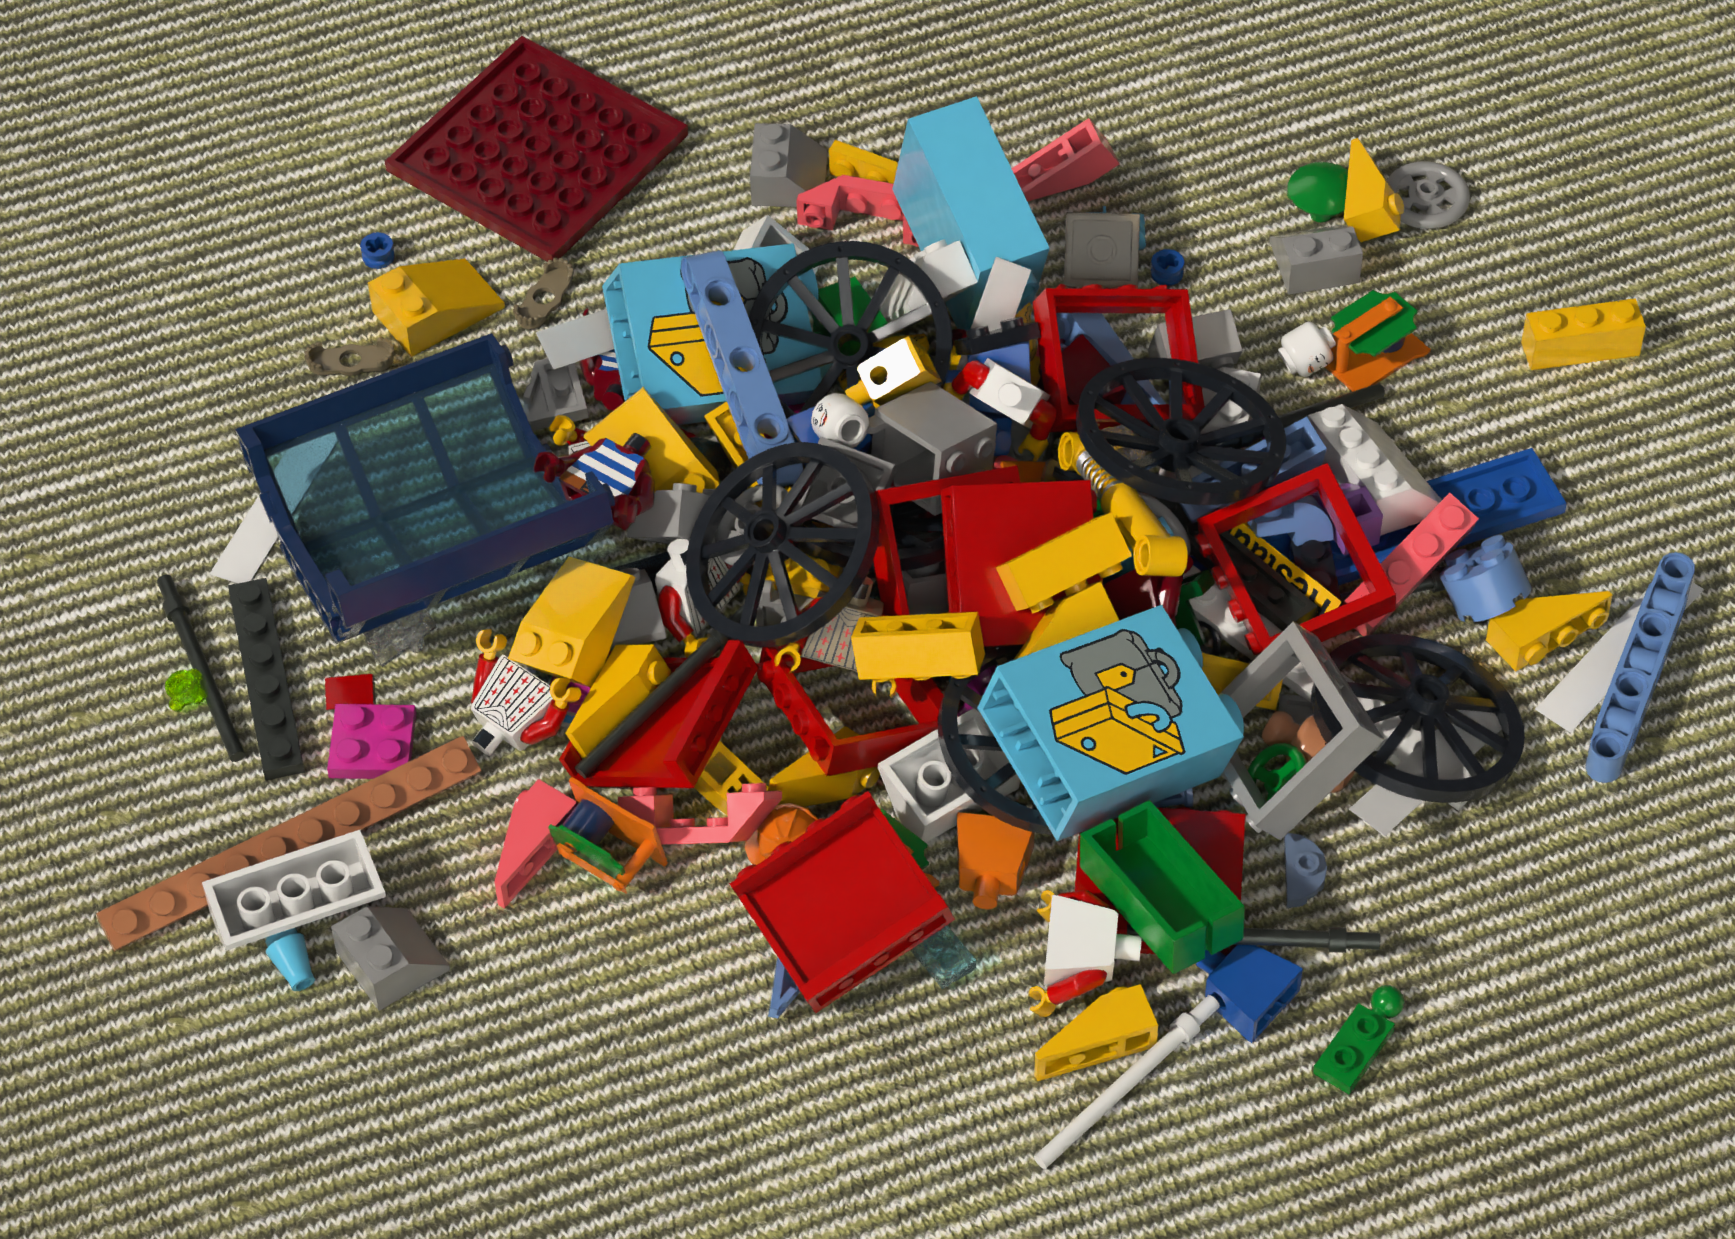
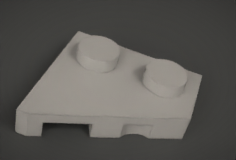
[523,358,589,431]

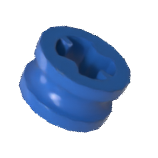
[360,232,395,269]
[1151,249,1184,286]

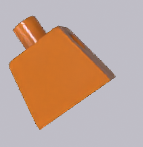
[957,812,1035,909]

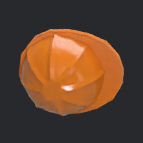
[745,803,818,865]

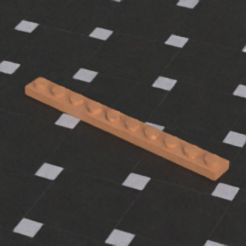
[96,736,481,952]

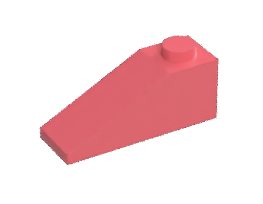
[1012,118,1120,202]
[494,779,577,909]

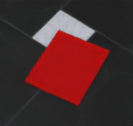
[325,674,373,710]

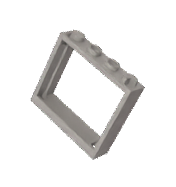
[1220,621,1384,840]

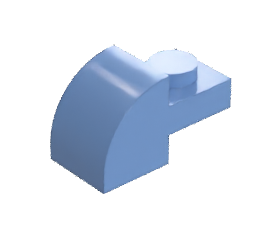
[1247,495,1334,546]

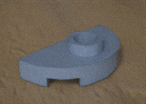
[1284,833,1327,909]

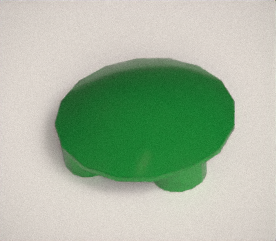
[1287,162,1348,223]

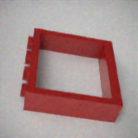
[1033,284,1205,432]
[1194,463,1396,656]
[873,465,1021,616]
[756,644,959,776]

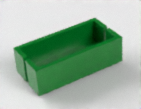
[1080,800,1245,974]

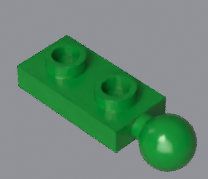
[1313,985,1404,1095]

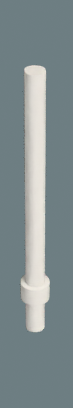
[1034,995,1220,1169]

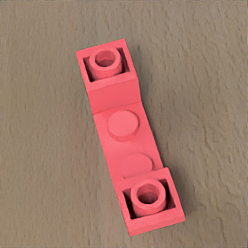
[797,175,919,247]
[618,783,782,845]

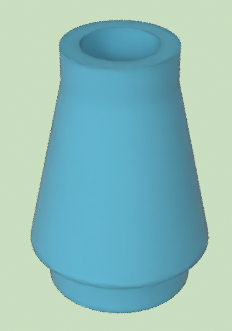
[265,928,315,991]

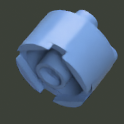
[1440,535,1532,622]

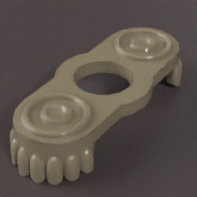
[513,258,574,329]
[304,337,394,376]

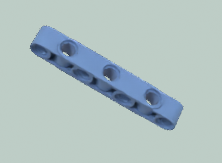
[681,250,803,487]
[1585,552,1695,783]

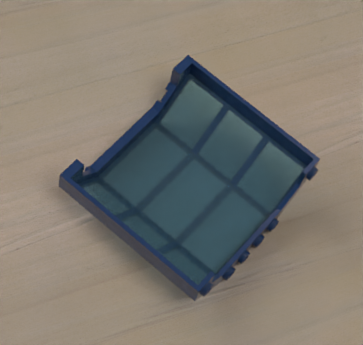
[235,333,615,644]

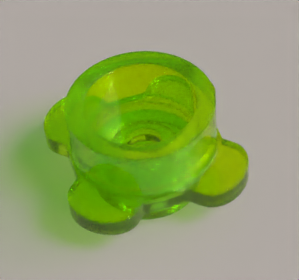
[165,669,206,712]

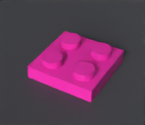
[327,704,416,779]

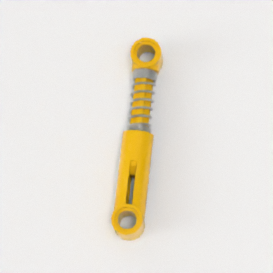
[1058,432,1188,577]

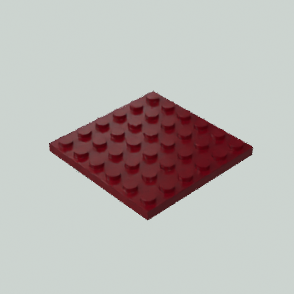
[385,36,688,262]

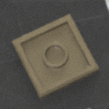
[1064,212,1140,288]

